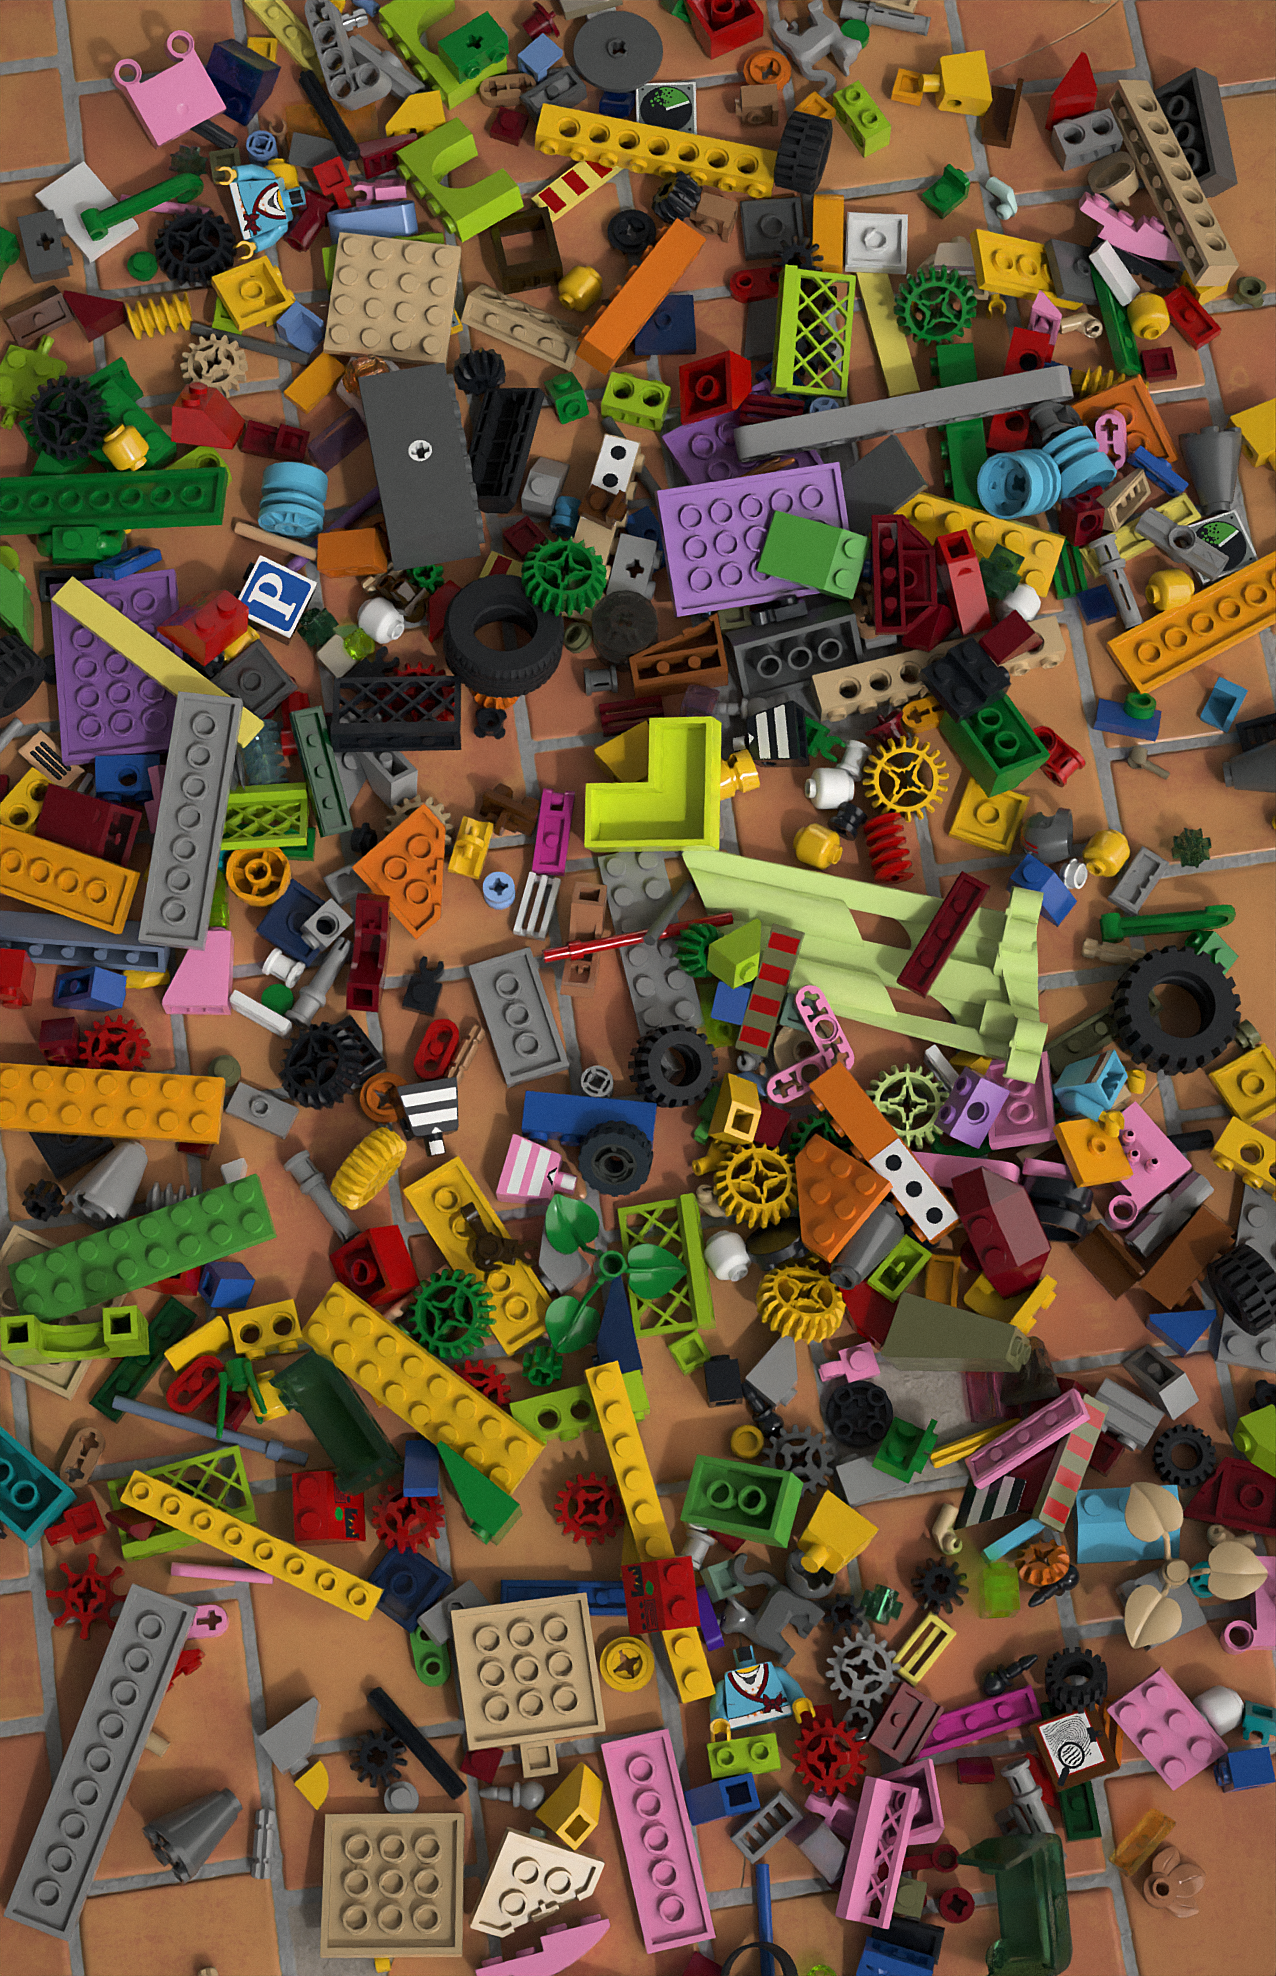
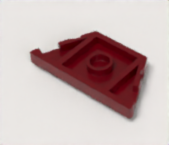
[1183,1457,1276,1539]

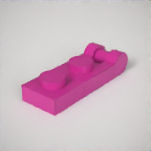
[532,788,575,877]

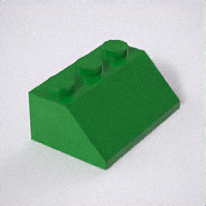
[72,379,177,472]
[939,694,1050,798]

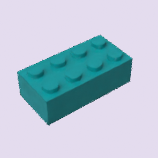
[0,1426,78,1548]

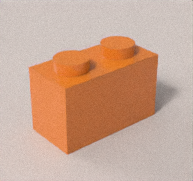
[317,525,388,579]

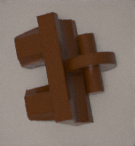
[479,783,540,837]

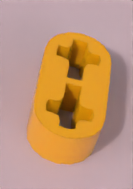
[901,695,944,734]

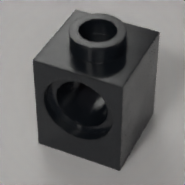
[704,1355,743,1408]

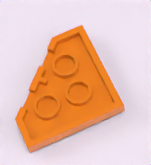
[1068,374,1179,463]
[351,802,446,940]
[795,1133,893,1263]

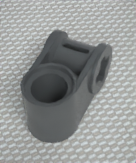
[1028,401,1083,443]

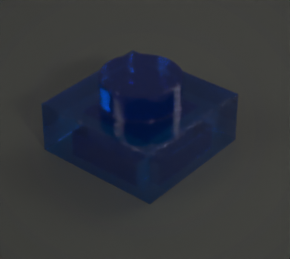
[599,91,635,118]
[1075,584,1117,626]

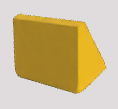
[164,1316,234,1376]

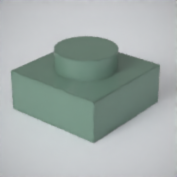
[777,992,817,1033]
[700,1558,745,1603]

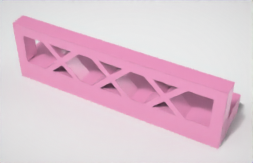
[835,1776,919,1929]

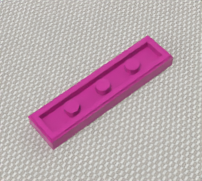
[915,1685,1043,1761]

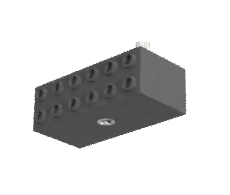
[358,362,485,571]

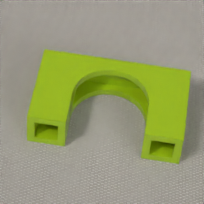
[378,0,508,111]
[396,117,524,243]
[0,1305,149,1366]

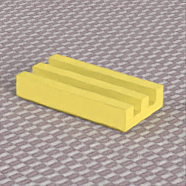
[891,1611,957,1687]

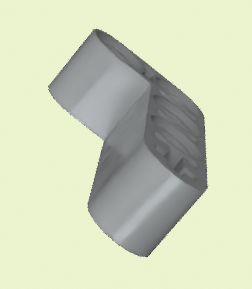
[304,0,392,111]

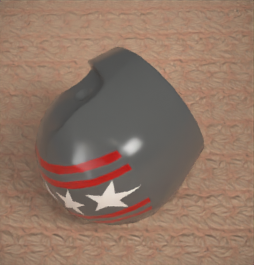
[1020,807,1073,864]

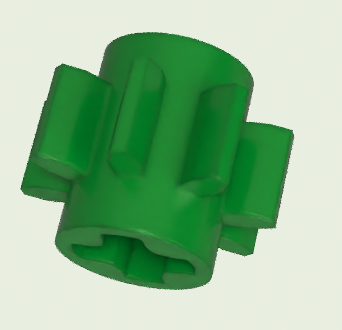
[407,564,445,595]
[522,1345,563,1387]

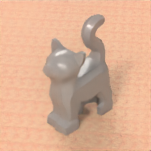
[771,0,862,98]

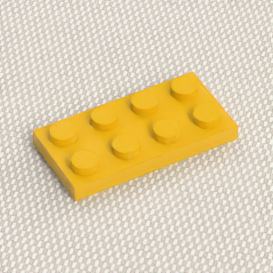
[969,229,1083,310]

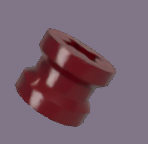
[938,1887,975,1924]

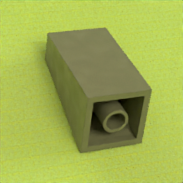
[881,1292,1031,1372]

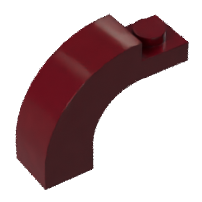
[346,893,391,1013]

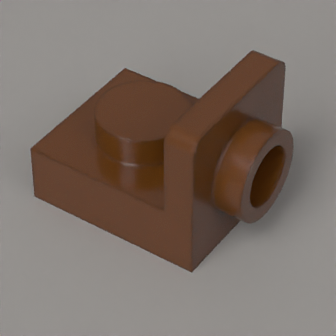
[578,484,628,530]

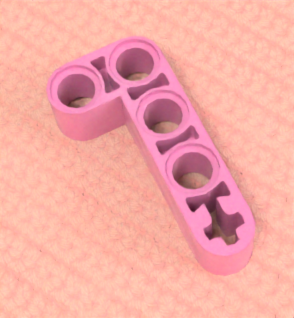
[912,1151,1025,1196]

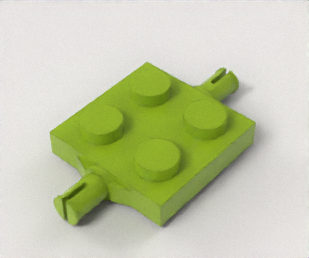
[0,335,68,430]

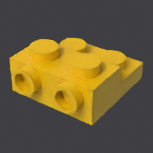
[211,255,296,332]

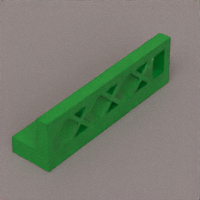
[18,357,144,457]

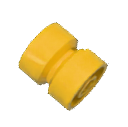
[720,749,760,801]

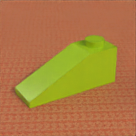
[1232,1404,1276,1478]

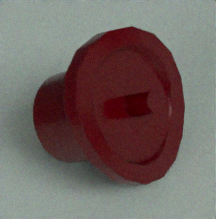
[520,1,560,41]
[864,708,910,751]

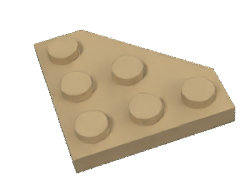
[468,1827,605,1938]

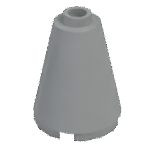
[64,1141,148,1231]

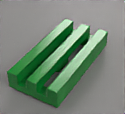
[1052,539,1089,600]

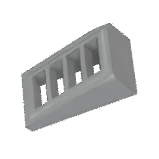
[730,1788,806,1864]

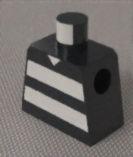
[733,700,810,768]
[389,1077,459,1157]

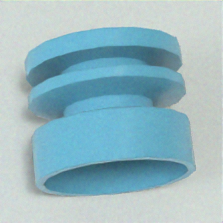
[1041,426,1117,505]
[977,449,1061,519]
[258,462,328,538]

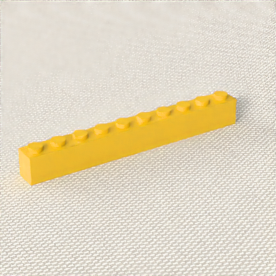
[584,1360,716,1704]

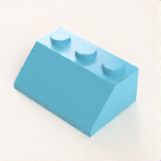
[1072,1485,1180,1564]

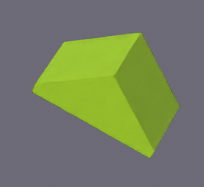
[867,1234,932,1303]

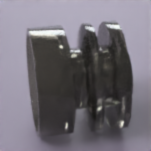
[592,590,658,672]

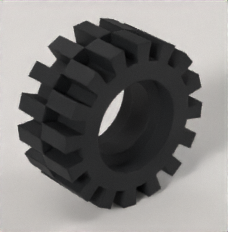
[1152,1424,1216,1489]
[1045,1647,1108,1714]

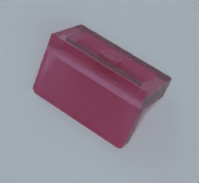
[965,1371,1022,1423]

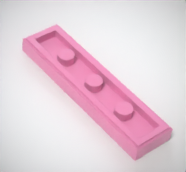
[964,1388,1090,1490]

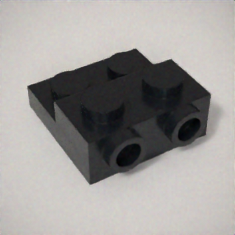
[918,637,1012,724]

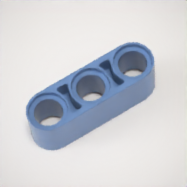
[327,200,419,245]

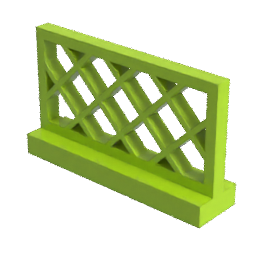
[770,264,856,399]
[220,782,310,851]
[617,1193,716,1339]
[107,1445,260,1563]

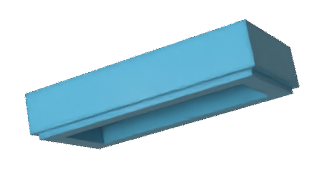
[980,1519,1045,1565]

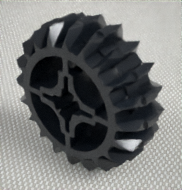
[154,207,237,289]
[26,375,110,461]
[278,1022,365,1111]

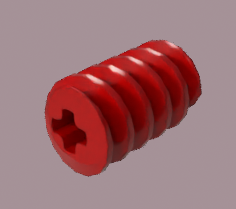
[863,813,914,885]

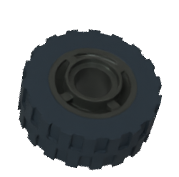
[578,1120,653,1197]

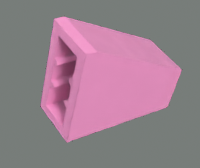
[162,927,234,1015]

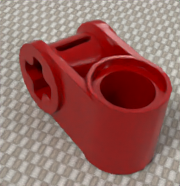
[1033,726,1086,787]

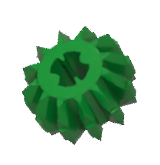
[673,923,724,978]

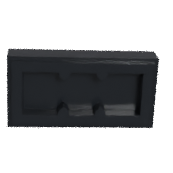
[871,1912,945,1965]

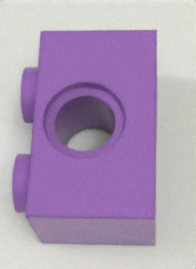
[934,1066,1011,1149]

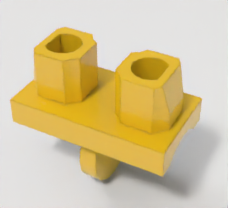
[448,816,495,880]

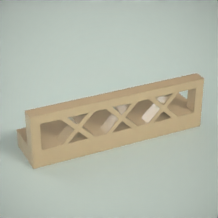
[461,284,583,371]

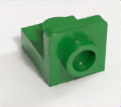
[921,164,970,220]

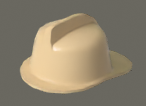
[1088,151,1139,206]

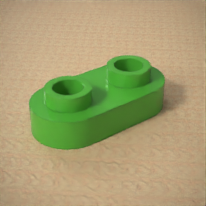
[410,1625,451,1687]

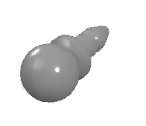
[709,697,770,721]
[478,1782,546,1810]

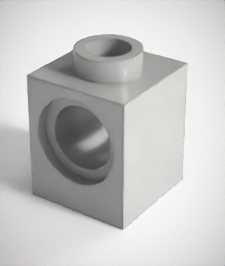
[299,898,354,952]

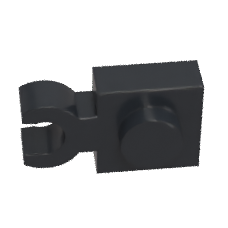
[750,595,808,626]
[344,646,400,703]
[402,956,444,1017]

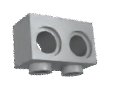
[1050,108,1123,172]

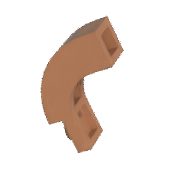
[560,881,607,998]

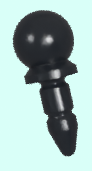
[741,1382,784,1439]
[1028,1564,1080,1608]
[979,1654,1038,1697]

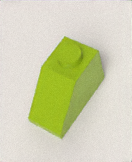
[707,918,761,990]

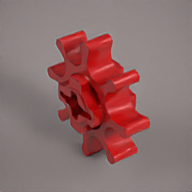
[45,1553,128,1641]

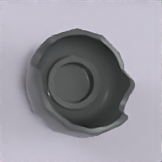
[784,1548,837,1599]

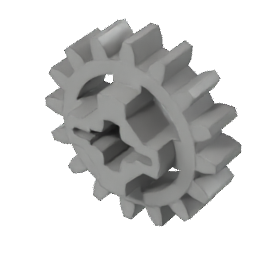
[826,1632,901,1709]

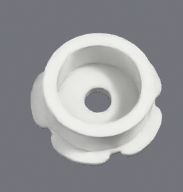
[1059,858,1088,889]

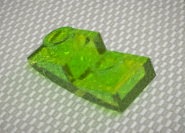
[699,982,739,1048]

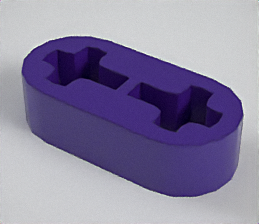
[696,1584,725,1652]

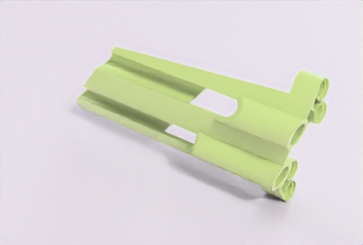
[681,851,1048,1084]

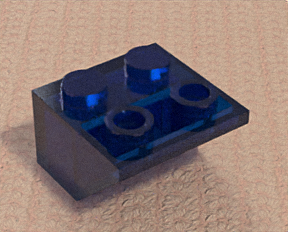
[205,39,281,126]

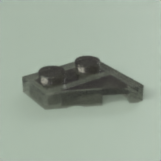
[1000,1336,1061,1407]

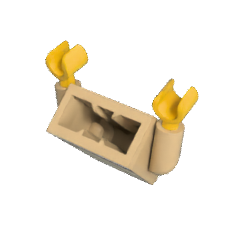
[911,236,1006,320]

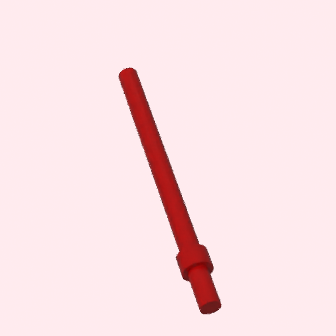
[542,912,733,963]

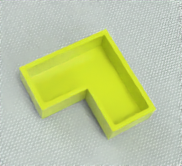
[584,716,722,852]

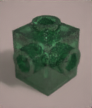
[979,543,1025,601]

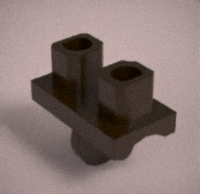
[375,575,430,623]

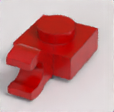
[312,155,353,209]
[44,1499,108,1546]

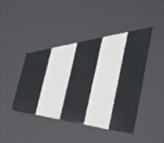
[953,1475,1026,1531]

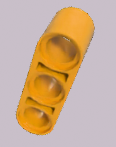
[812,194,844,274]

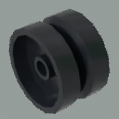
[1021,1176,1094,1243]

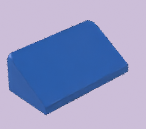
[1093,698,1162,742]

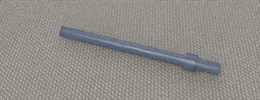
[112,1395,309,1466]

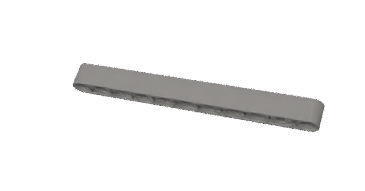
[733,365,1074,463]

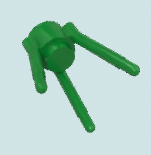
[216,1358,267,1439]

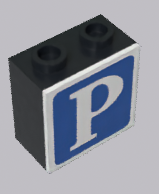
[233,555,317,645]

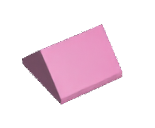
[876,1759,945,1848]

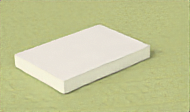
[35,161,139,263]

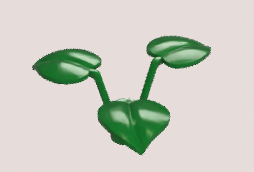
[544,1194,687,1353]

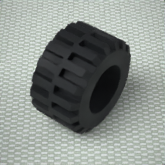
[774,111,833,195]
[0,635,47,719]
[628,1024,719,1108]
[1207,1243,1276,1336]

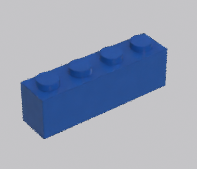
[521,1091,657,1149]

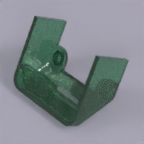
[268,1349,405,1497]
[957,1832,1073,1976]

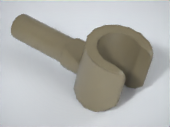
[1128,746,1170,780]

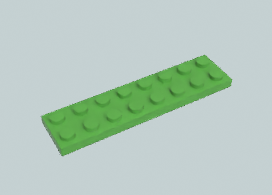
[7,1173,277,1324]

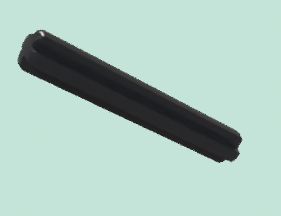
[299,69,361,162]
[366,1687,467,1800]

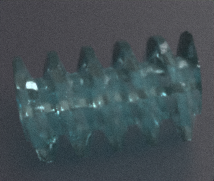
[241,719,289,786]

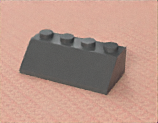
[1153,67,1238,198]
[725,600,864,701]

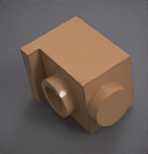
[735,84,779,127]
[690,192,738,243]

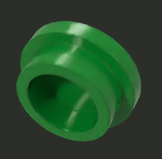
[127,251,158,282]

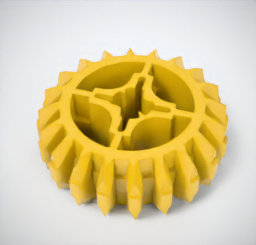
[862,735,949,822]
[330,1127,407,1210]
[713,1143,798,1229]
[755,1262,846,1345]

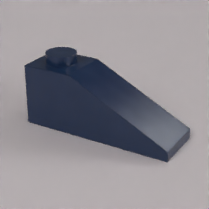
[591,1275,643,1375]

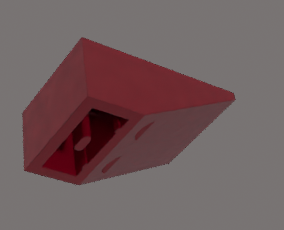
[34,783,143,868]

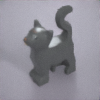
[719,1553,825,1668]

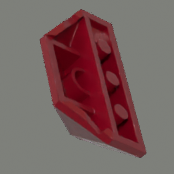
[870,514,938,635]
[951,1166,1052,1300]

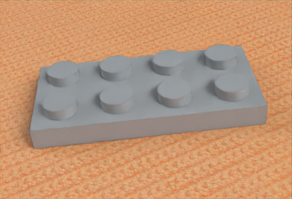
[468,947,570,1088]

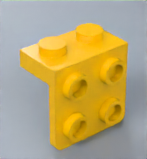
[963,1271,1058,1336]

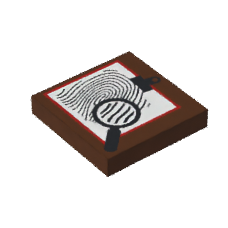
[1028,1707,1120,1793]

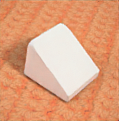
[220,1158,247,1184]

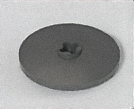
[573,11,663,93]

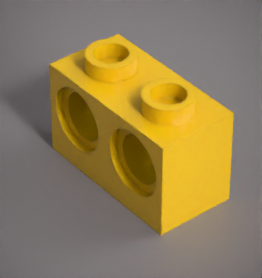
[0,767,56,835]
[228,1299,305,1362]

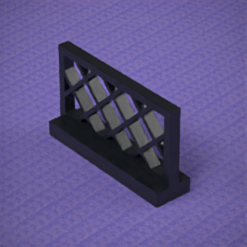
[331,676,462,753]

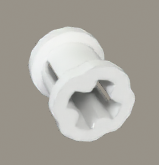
[835,740,872,782]
[262,948,305,988]

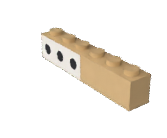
[561,433,645,622]

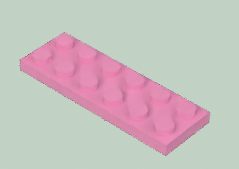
[601,1729,716,1954]

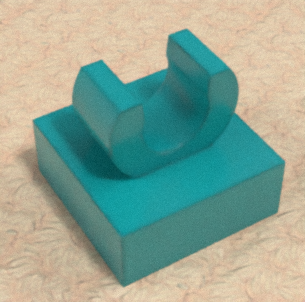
[1242,1700,1276,1745]

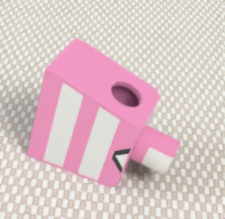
[496,1134,578,1206]

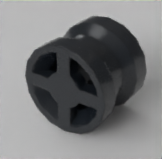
[827,801,868,841]

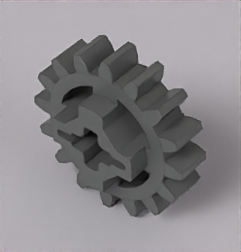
[761,1424,835,1500]

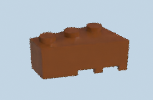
[629,613,728,699]
[1139,1205,1236,1310]

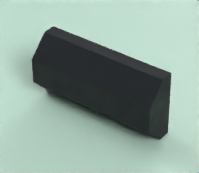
[468,388,545,513]

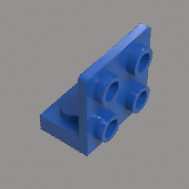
[855,1936,935,1976]

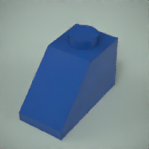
[1006,853,1077,927]
[52,966,127,1012]

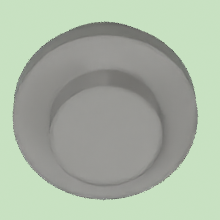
[384,1781,419,1814]

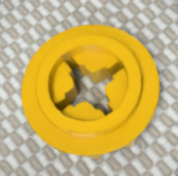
[600,1637,655,1693]

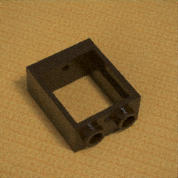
[489,206,563,295]

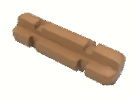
[444,1024,486,1086]

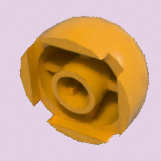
[226,847,291,907]

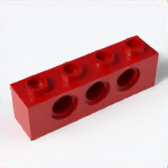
[986,327,1055,455]

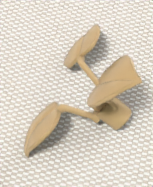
[1124,1482,1268,1649]

